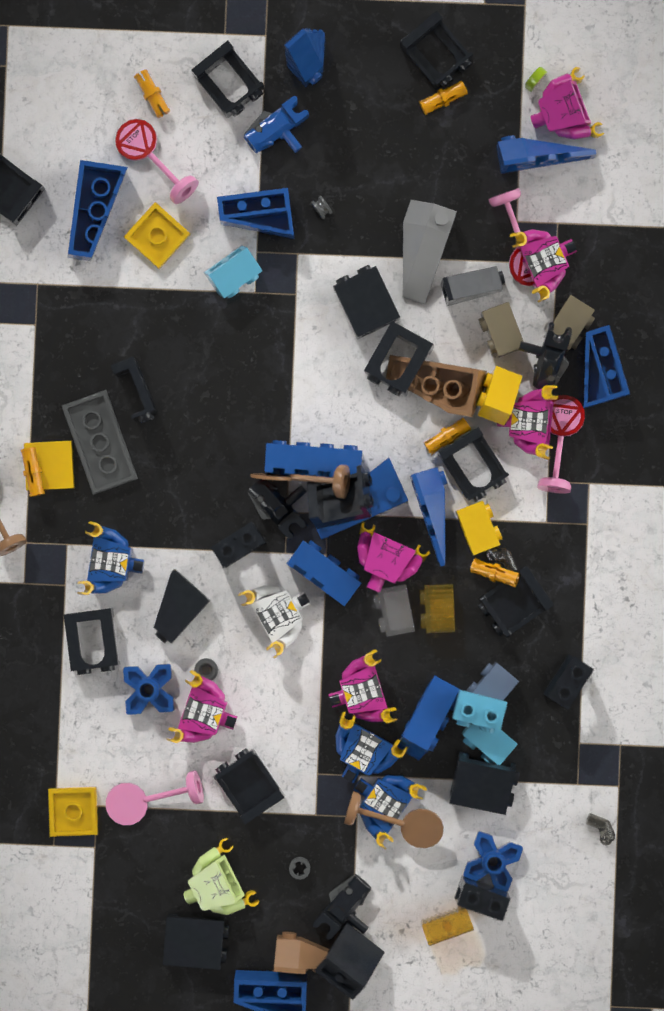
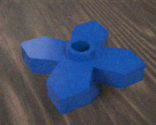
[123,664,174,715]
[463,831,523,892]

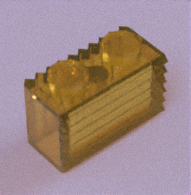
[420,584,455,633]
[421,906,474,946]

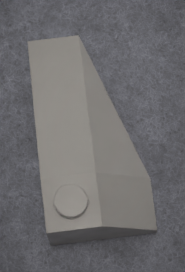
[403,200,457,304]

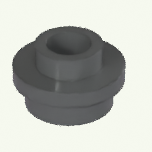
[194,658,218,681]

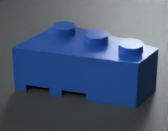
[217,188,294,239]
[584,325,631,408]
[286,540,361,606]
[397,676,460,760]
[234,970,307,1011]

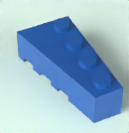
[67,160,128,261]
[265,440,362,478]
[316,458,409,540]

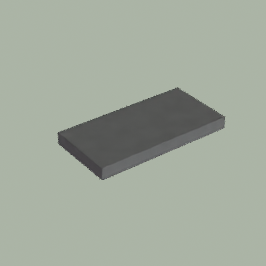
[62,390,138,495]

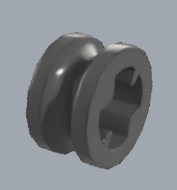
[311,195,333,219]
[289,857,310,880]

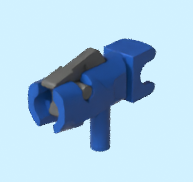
[244,96,309,153]

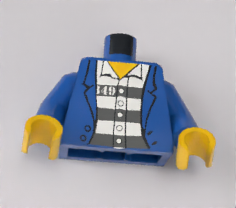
[77,521,144,595]
[335,712,408,783]
[353,775,427,849]

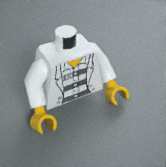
[238,586,311,659]

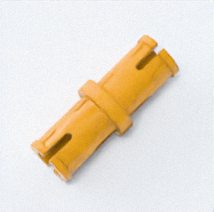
[134,69,170,118]
[419,80,468,115]
[423,417,471,455]
[20,447,45,497]
[470,558,520,588]

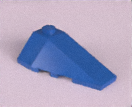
[285,29,325,87]
[497,136,596,174]
[410,467,447,567]

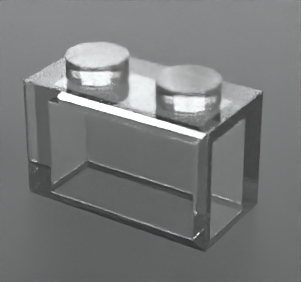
[374,584,415,637]

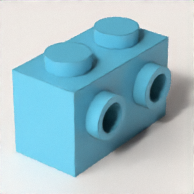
[204,245,262,298]
[452,690,507,733]
[462,723,518,765]

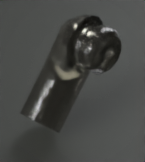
[486,546,518,572]
[586,813,615,845]

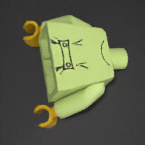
[184,838,259,915]

